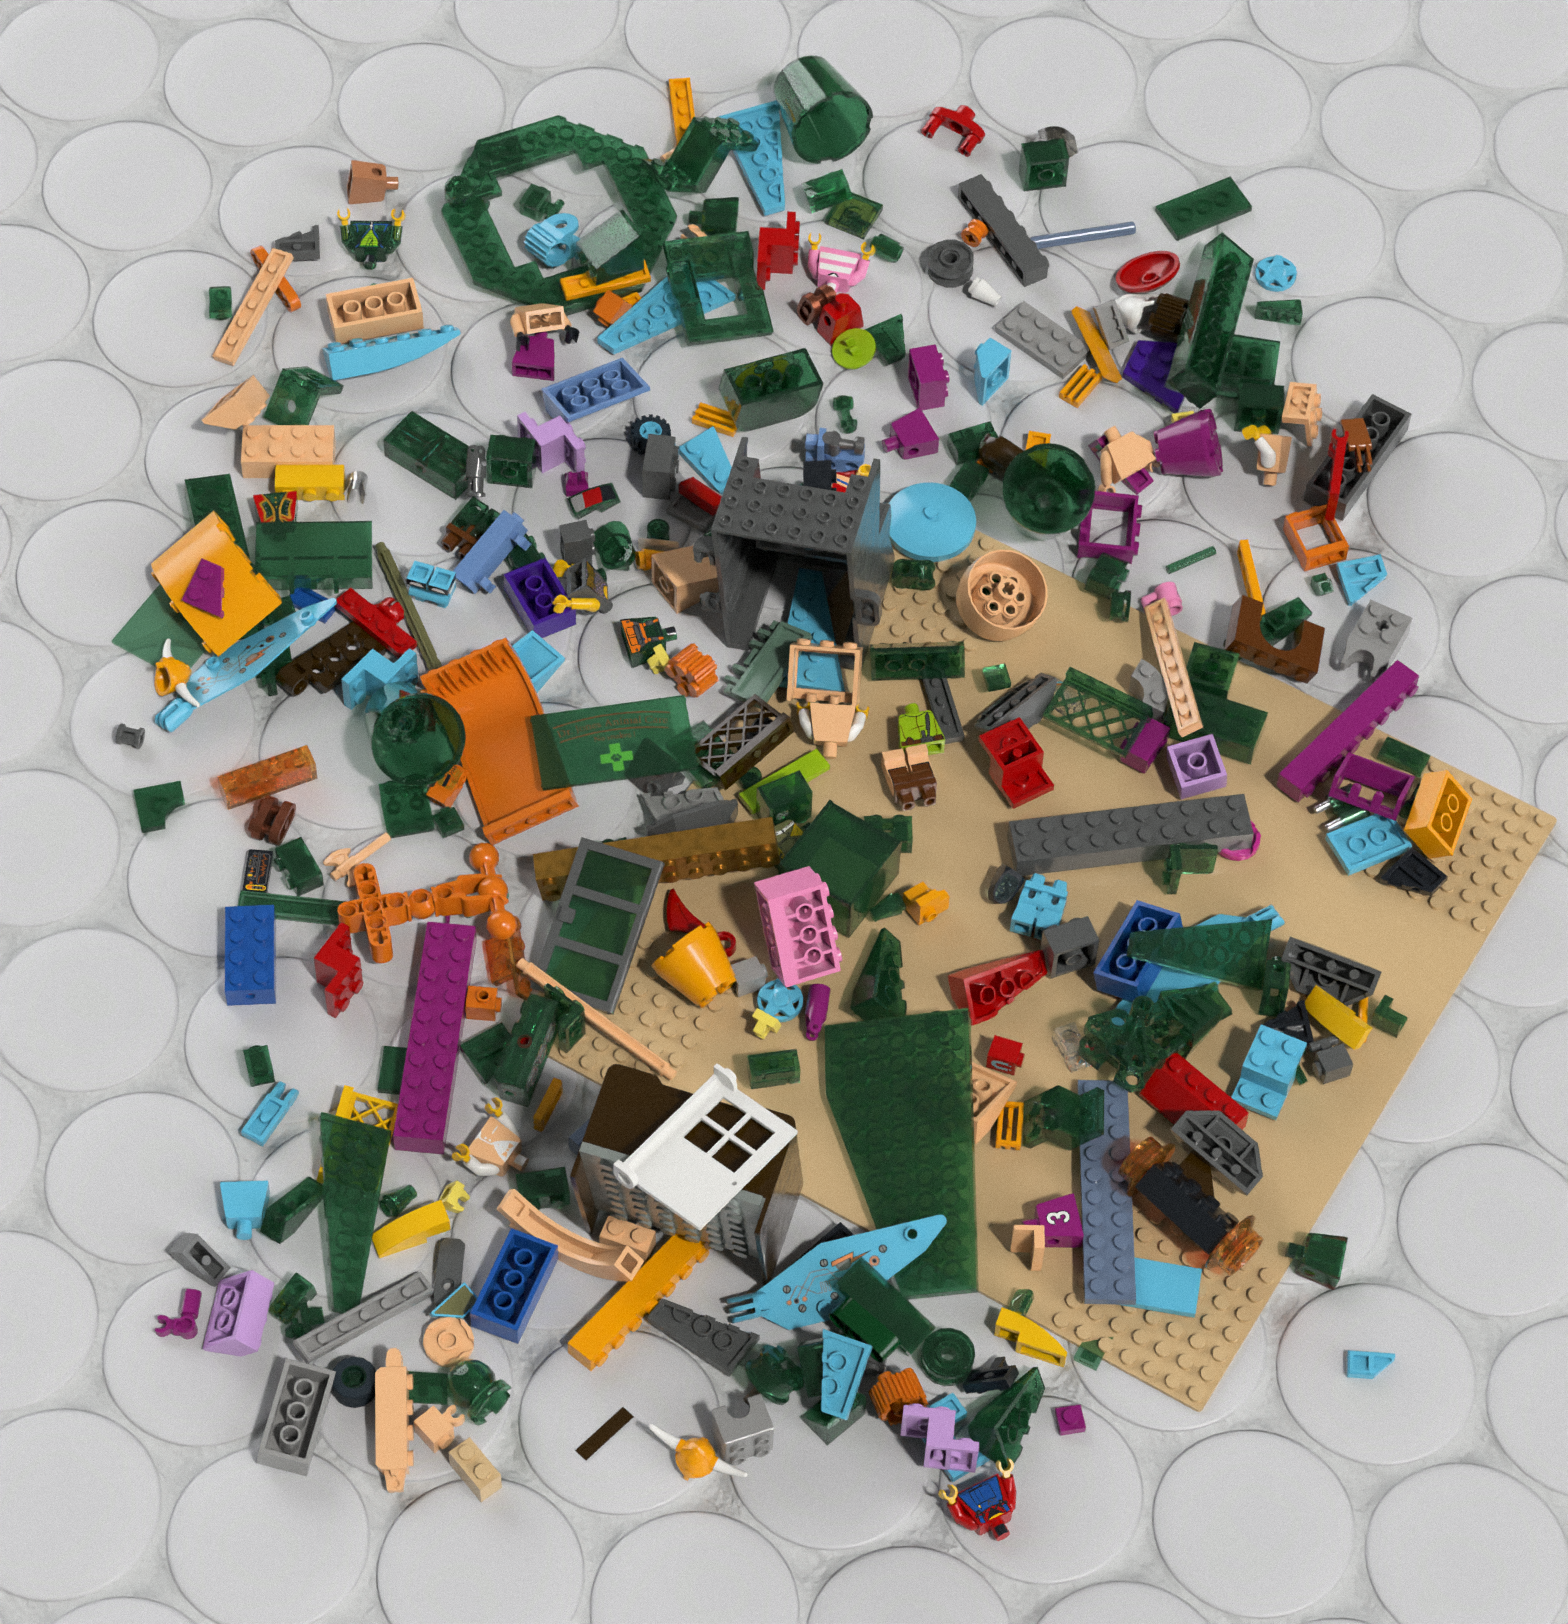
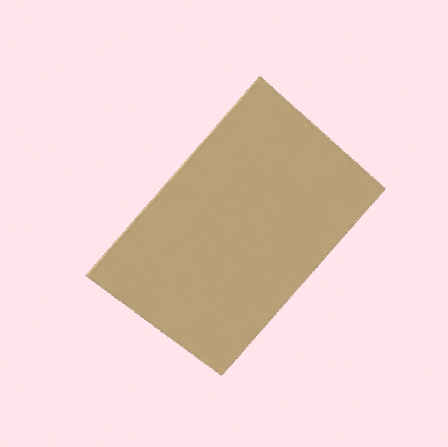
[511,530,1557,1412]

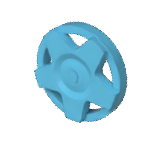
[1255,255,1297,292]
[757,979,803,1022]

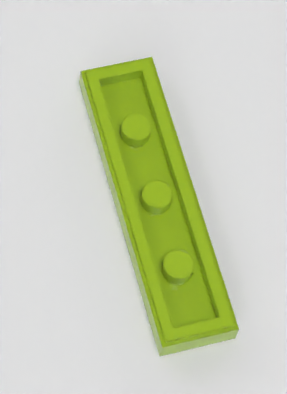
[739,749,830,815]

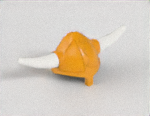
[154,639,200,707]
[649,1424,747,1481]

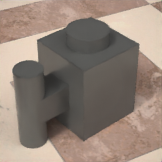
[1308,1035,1353,1084]

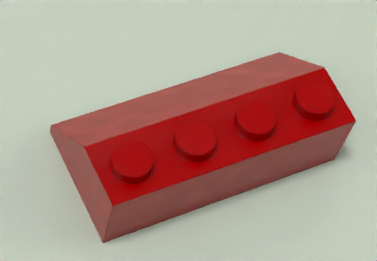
[1139,1051,1249,1130]

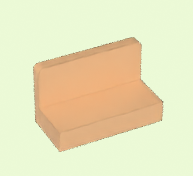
[1011,1225,1045,1271]

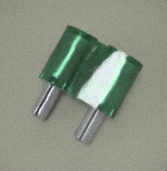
[1313,783,1370,832]

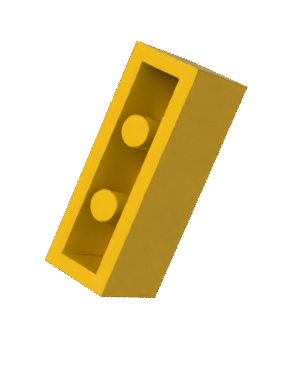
[275,465,346,501]

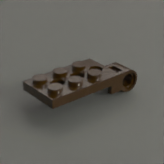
[276,622,386,696]

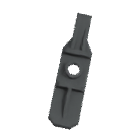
[434,1238,465,1318]

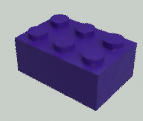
[504,558,576,638]

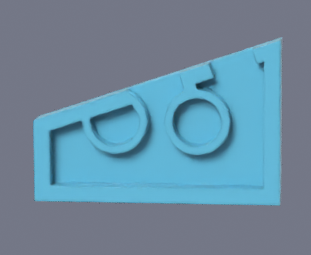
[679,426,732,495]
[821,1329,873,1420]

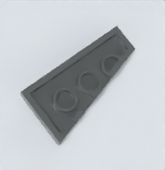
[647,1298,760,1377]

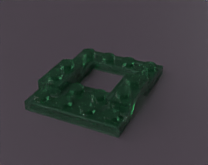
[662,231,774,346]

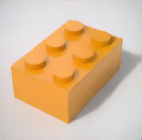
[1404,770,1472,859]

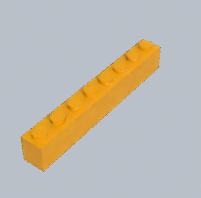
[567,1233,711,1371]

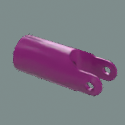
[805,983,831,1041]

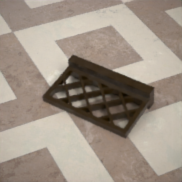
[686,694,795,791]

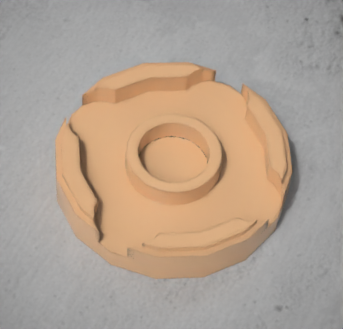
[423,1317,474,1368]

